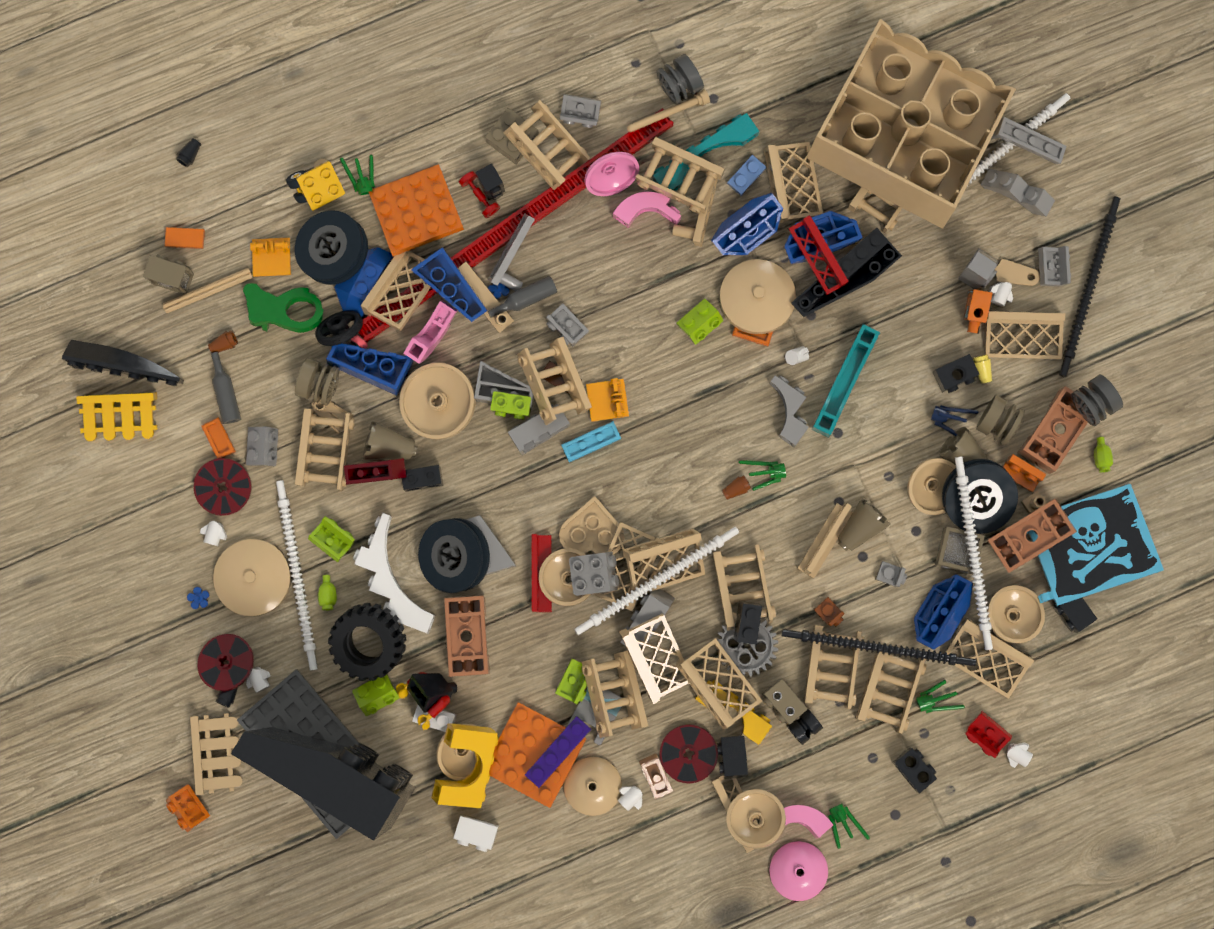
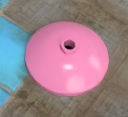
[584,152,639,196]
[769,841,828,901]

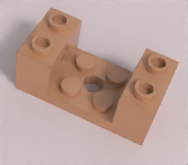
[1017,386,1088,474]
[988,499,1077,573]
[444,596,490,677]

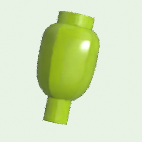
[1094,437,1113,473]
[318,575,337,611]

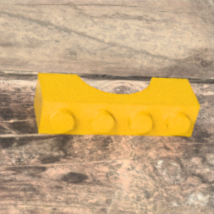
[695,680,772,745]

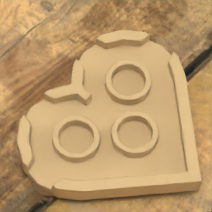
[559,496,625,555]

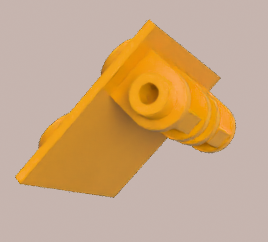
[250,238,291,277]
[586,378,629,422]

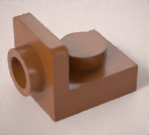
[814,597,845,627]

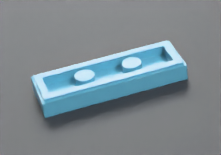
[561,421,621,463]

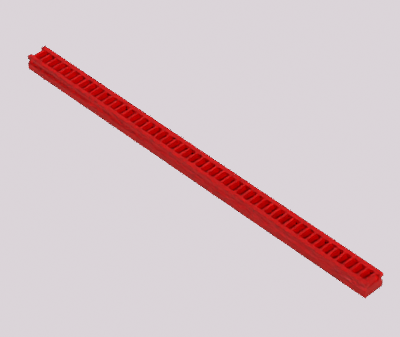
[358,108,674,343]

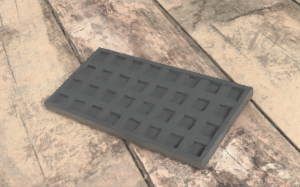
[237,669,377,839]

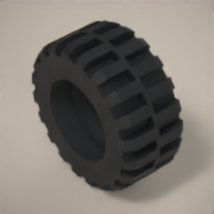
[328,603,407,681]

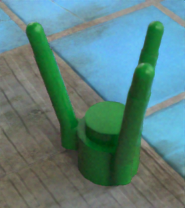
[340,155,375,196]
[739,460,786,491]
[916,680,965,714]
[828,803,870,849]

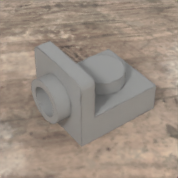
[875,561,907,587]

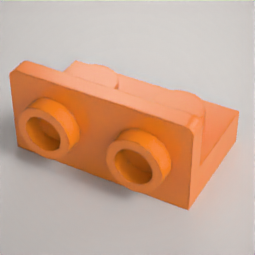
[1003,454,1046,492]
[166,784,210,832]

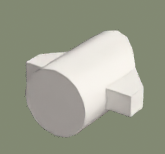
[989,282,1013,307]
[785,346,809,365]
[200,521,227,546]
[246,667,271,693]
[1007,742,1033,768]
[618,786,642,811]

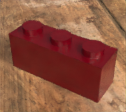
[344,458,406,485]

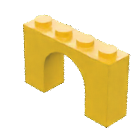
[431,723,498,808]

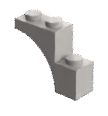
[981,169,1055,217]
[770,375,809,447]

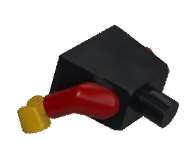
[396,672,457,730]

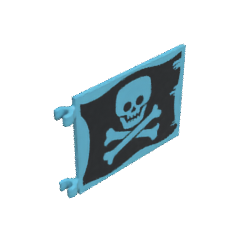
[1027,484,1164,606]

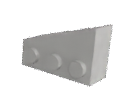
[958,248,998,290]
[474,361,534,410]
[508,404,570,455]
[466,516,516,576]
[620,589,675,648]

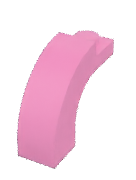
[613,192,681,228]
[403,300,458,364]
[784,805,833,839]

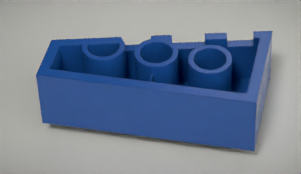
[411,247,488,322]
[326,343,413,396]

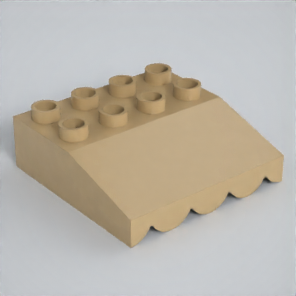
[806,19,1016,229]

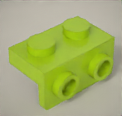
[676,298,723,345]
[490,391,531,420]
[308,516,355,563]
[555,658,587,704]
[352,674,399,716]

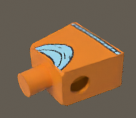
[964,289,993,334]

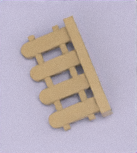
[190,713,243,795]

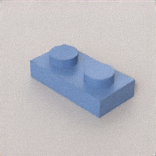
[727,155,766,196]

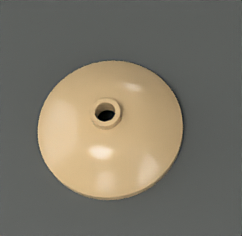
[907,458,956,515]
[539,548,591,606]
[987,585,1045,644]
[436,724,477,781]
[564,757,622,816]
[726,789,786,849]

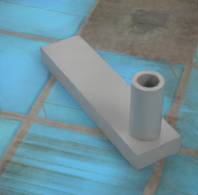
[992,117,1066,164]
[488,214,535,291]

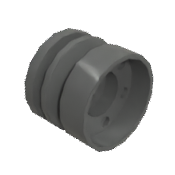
[656,54,704,105]
[1071,374,1123,427]

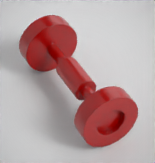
[458,171,501,218]

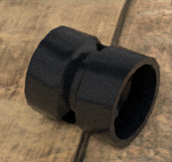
[786,709,823,745]

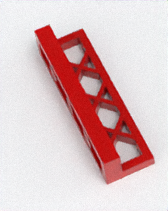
[788,215,849,295]
[532,534,552,612]

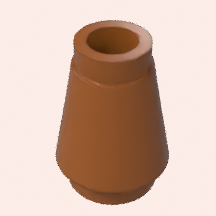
[208,331,238,353]
[722,475,751,500]

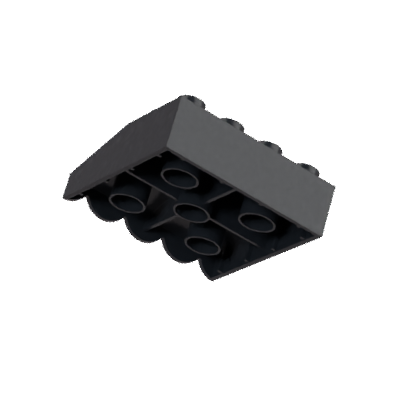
[231,727,416,841]

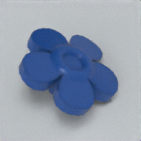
[488,283,510,299]
[187,587,210,609]

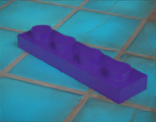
[525,716,592,788]

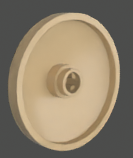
[719,259,796,334]
[399,363,476,440]
[213,539,291,616]

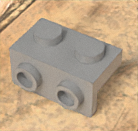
[559,94,601,128]
[1038,246,1071,287]
[546,304,589,347]
[246,426,278,467]

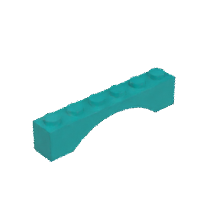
[653,113,759,191]
[811,324,880,438]

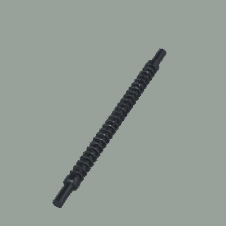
[1059,196,1121,377]
[781,629,976,667]

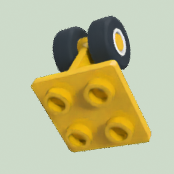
[286,161,345,211]

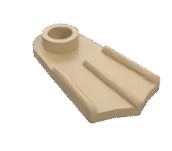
[994,259,1040,286]
[312,400,353,434]

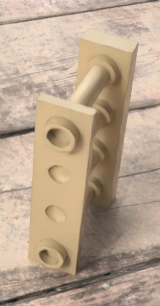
[503,100,590,190]
[636,137,725,214]
[848,187,902,233]
[517,337,592,425]
[295,408,355,491]
[713,544,776,631]
[803,625,864,709]
[581,651,648,738]
[855,652,927,734]

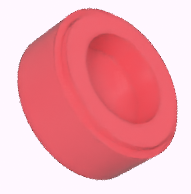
[350,335,368,349]

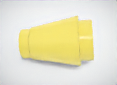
[972,354,992,384]

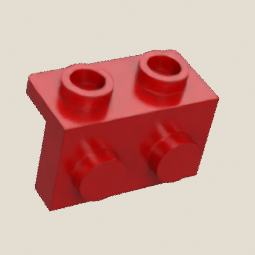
[965,711,1012,758]

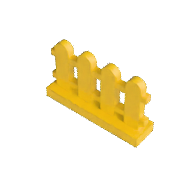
[76,392,158,441]

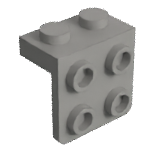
[569,552,619,596]

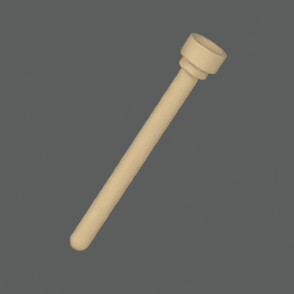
[627,89,710,132]

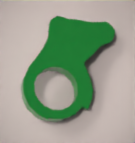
[243,283,324,333]

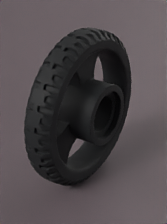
[315,310,363,346]

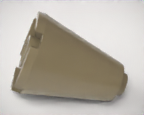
[363,421,418,460]
[939,427,989,465]
[838,498,891,551]

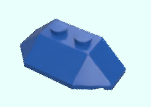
[711,193,783,255]
[784,211,863,264]
[334,247,394,320]
[914,574,973,650]

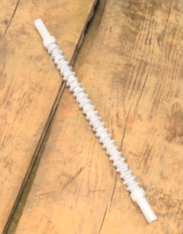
[967,93,1071,186]
[955,456,993,650]
[276,480,317,671]
[574,527,739,635]

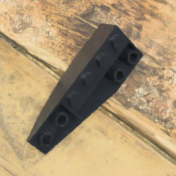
[791,228,902,318]
[62,340,184,386]

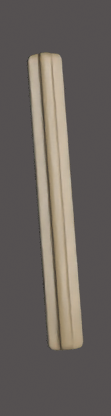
[162,268,252,313]

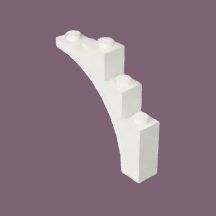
[353,513,435,634]

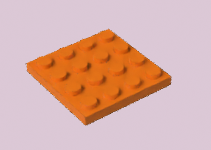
[369,164,464,256]
[489,702,587,808]

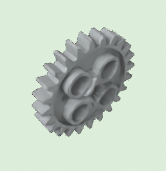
[716,620,778,677]

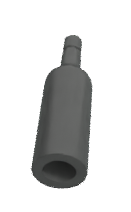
[488,276,557,318]
[211,352,241,424]

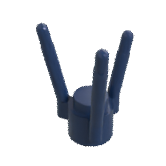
[931,405,979,436]

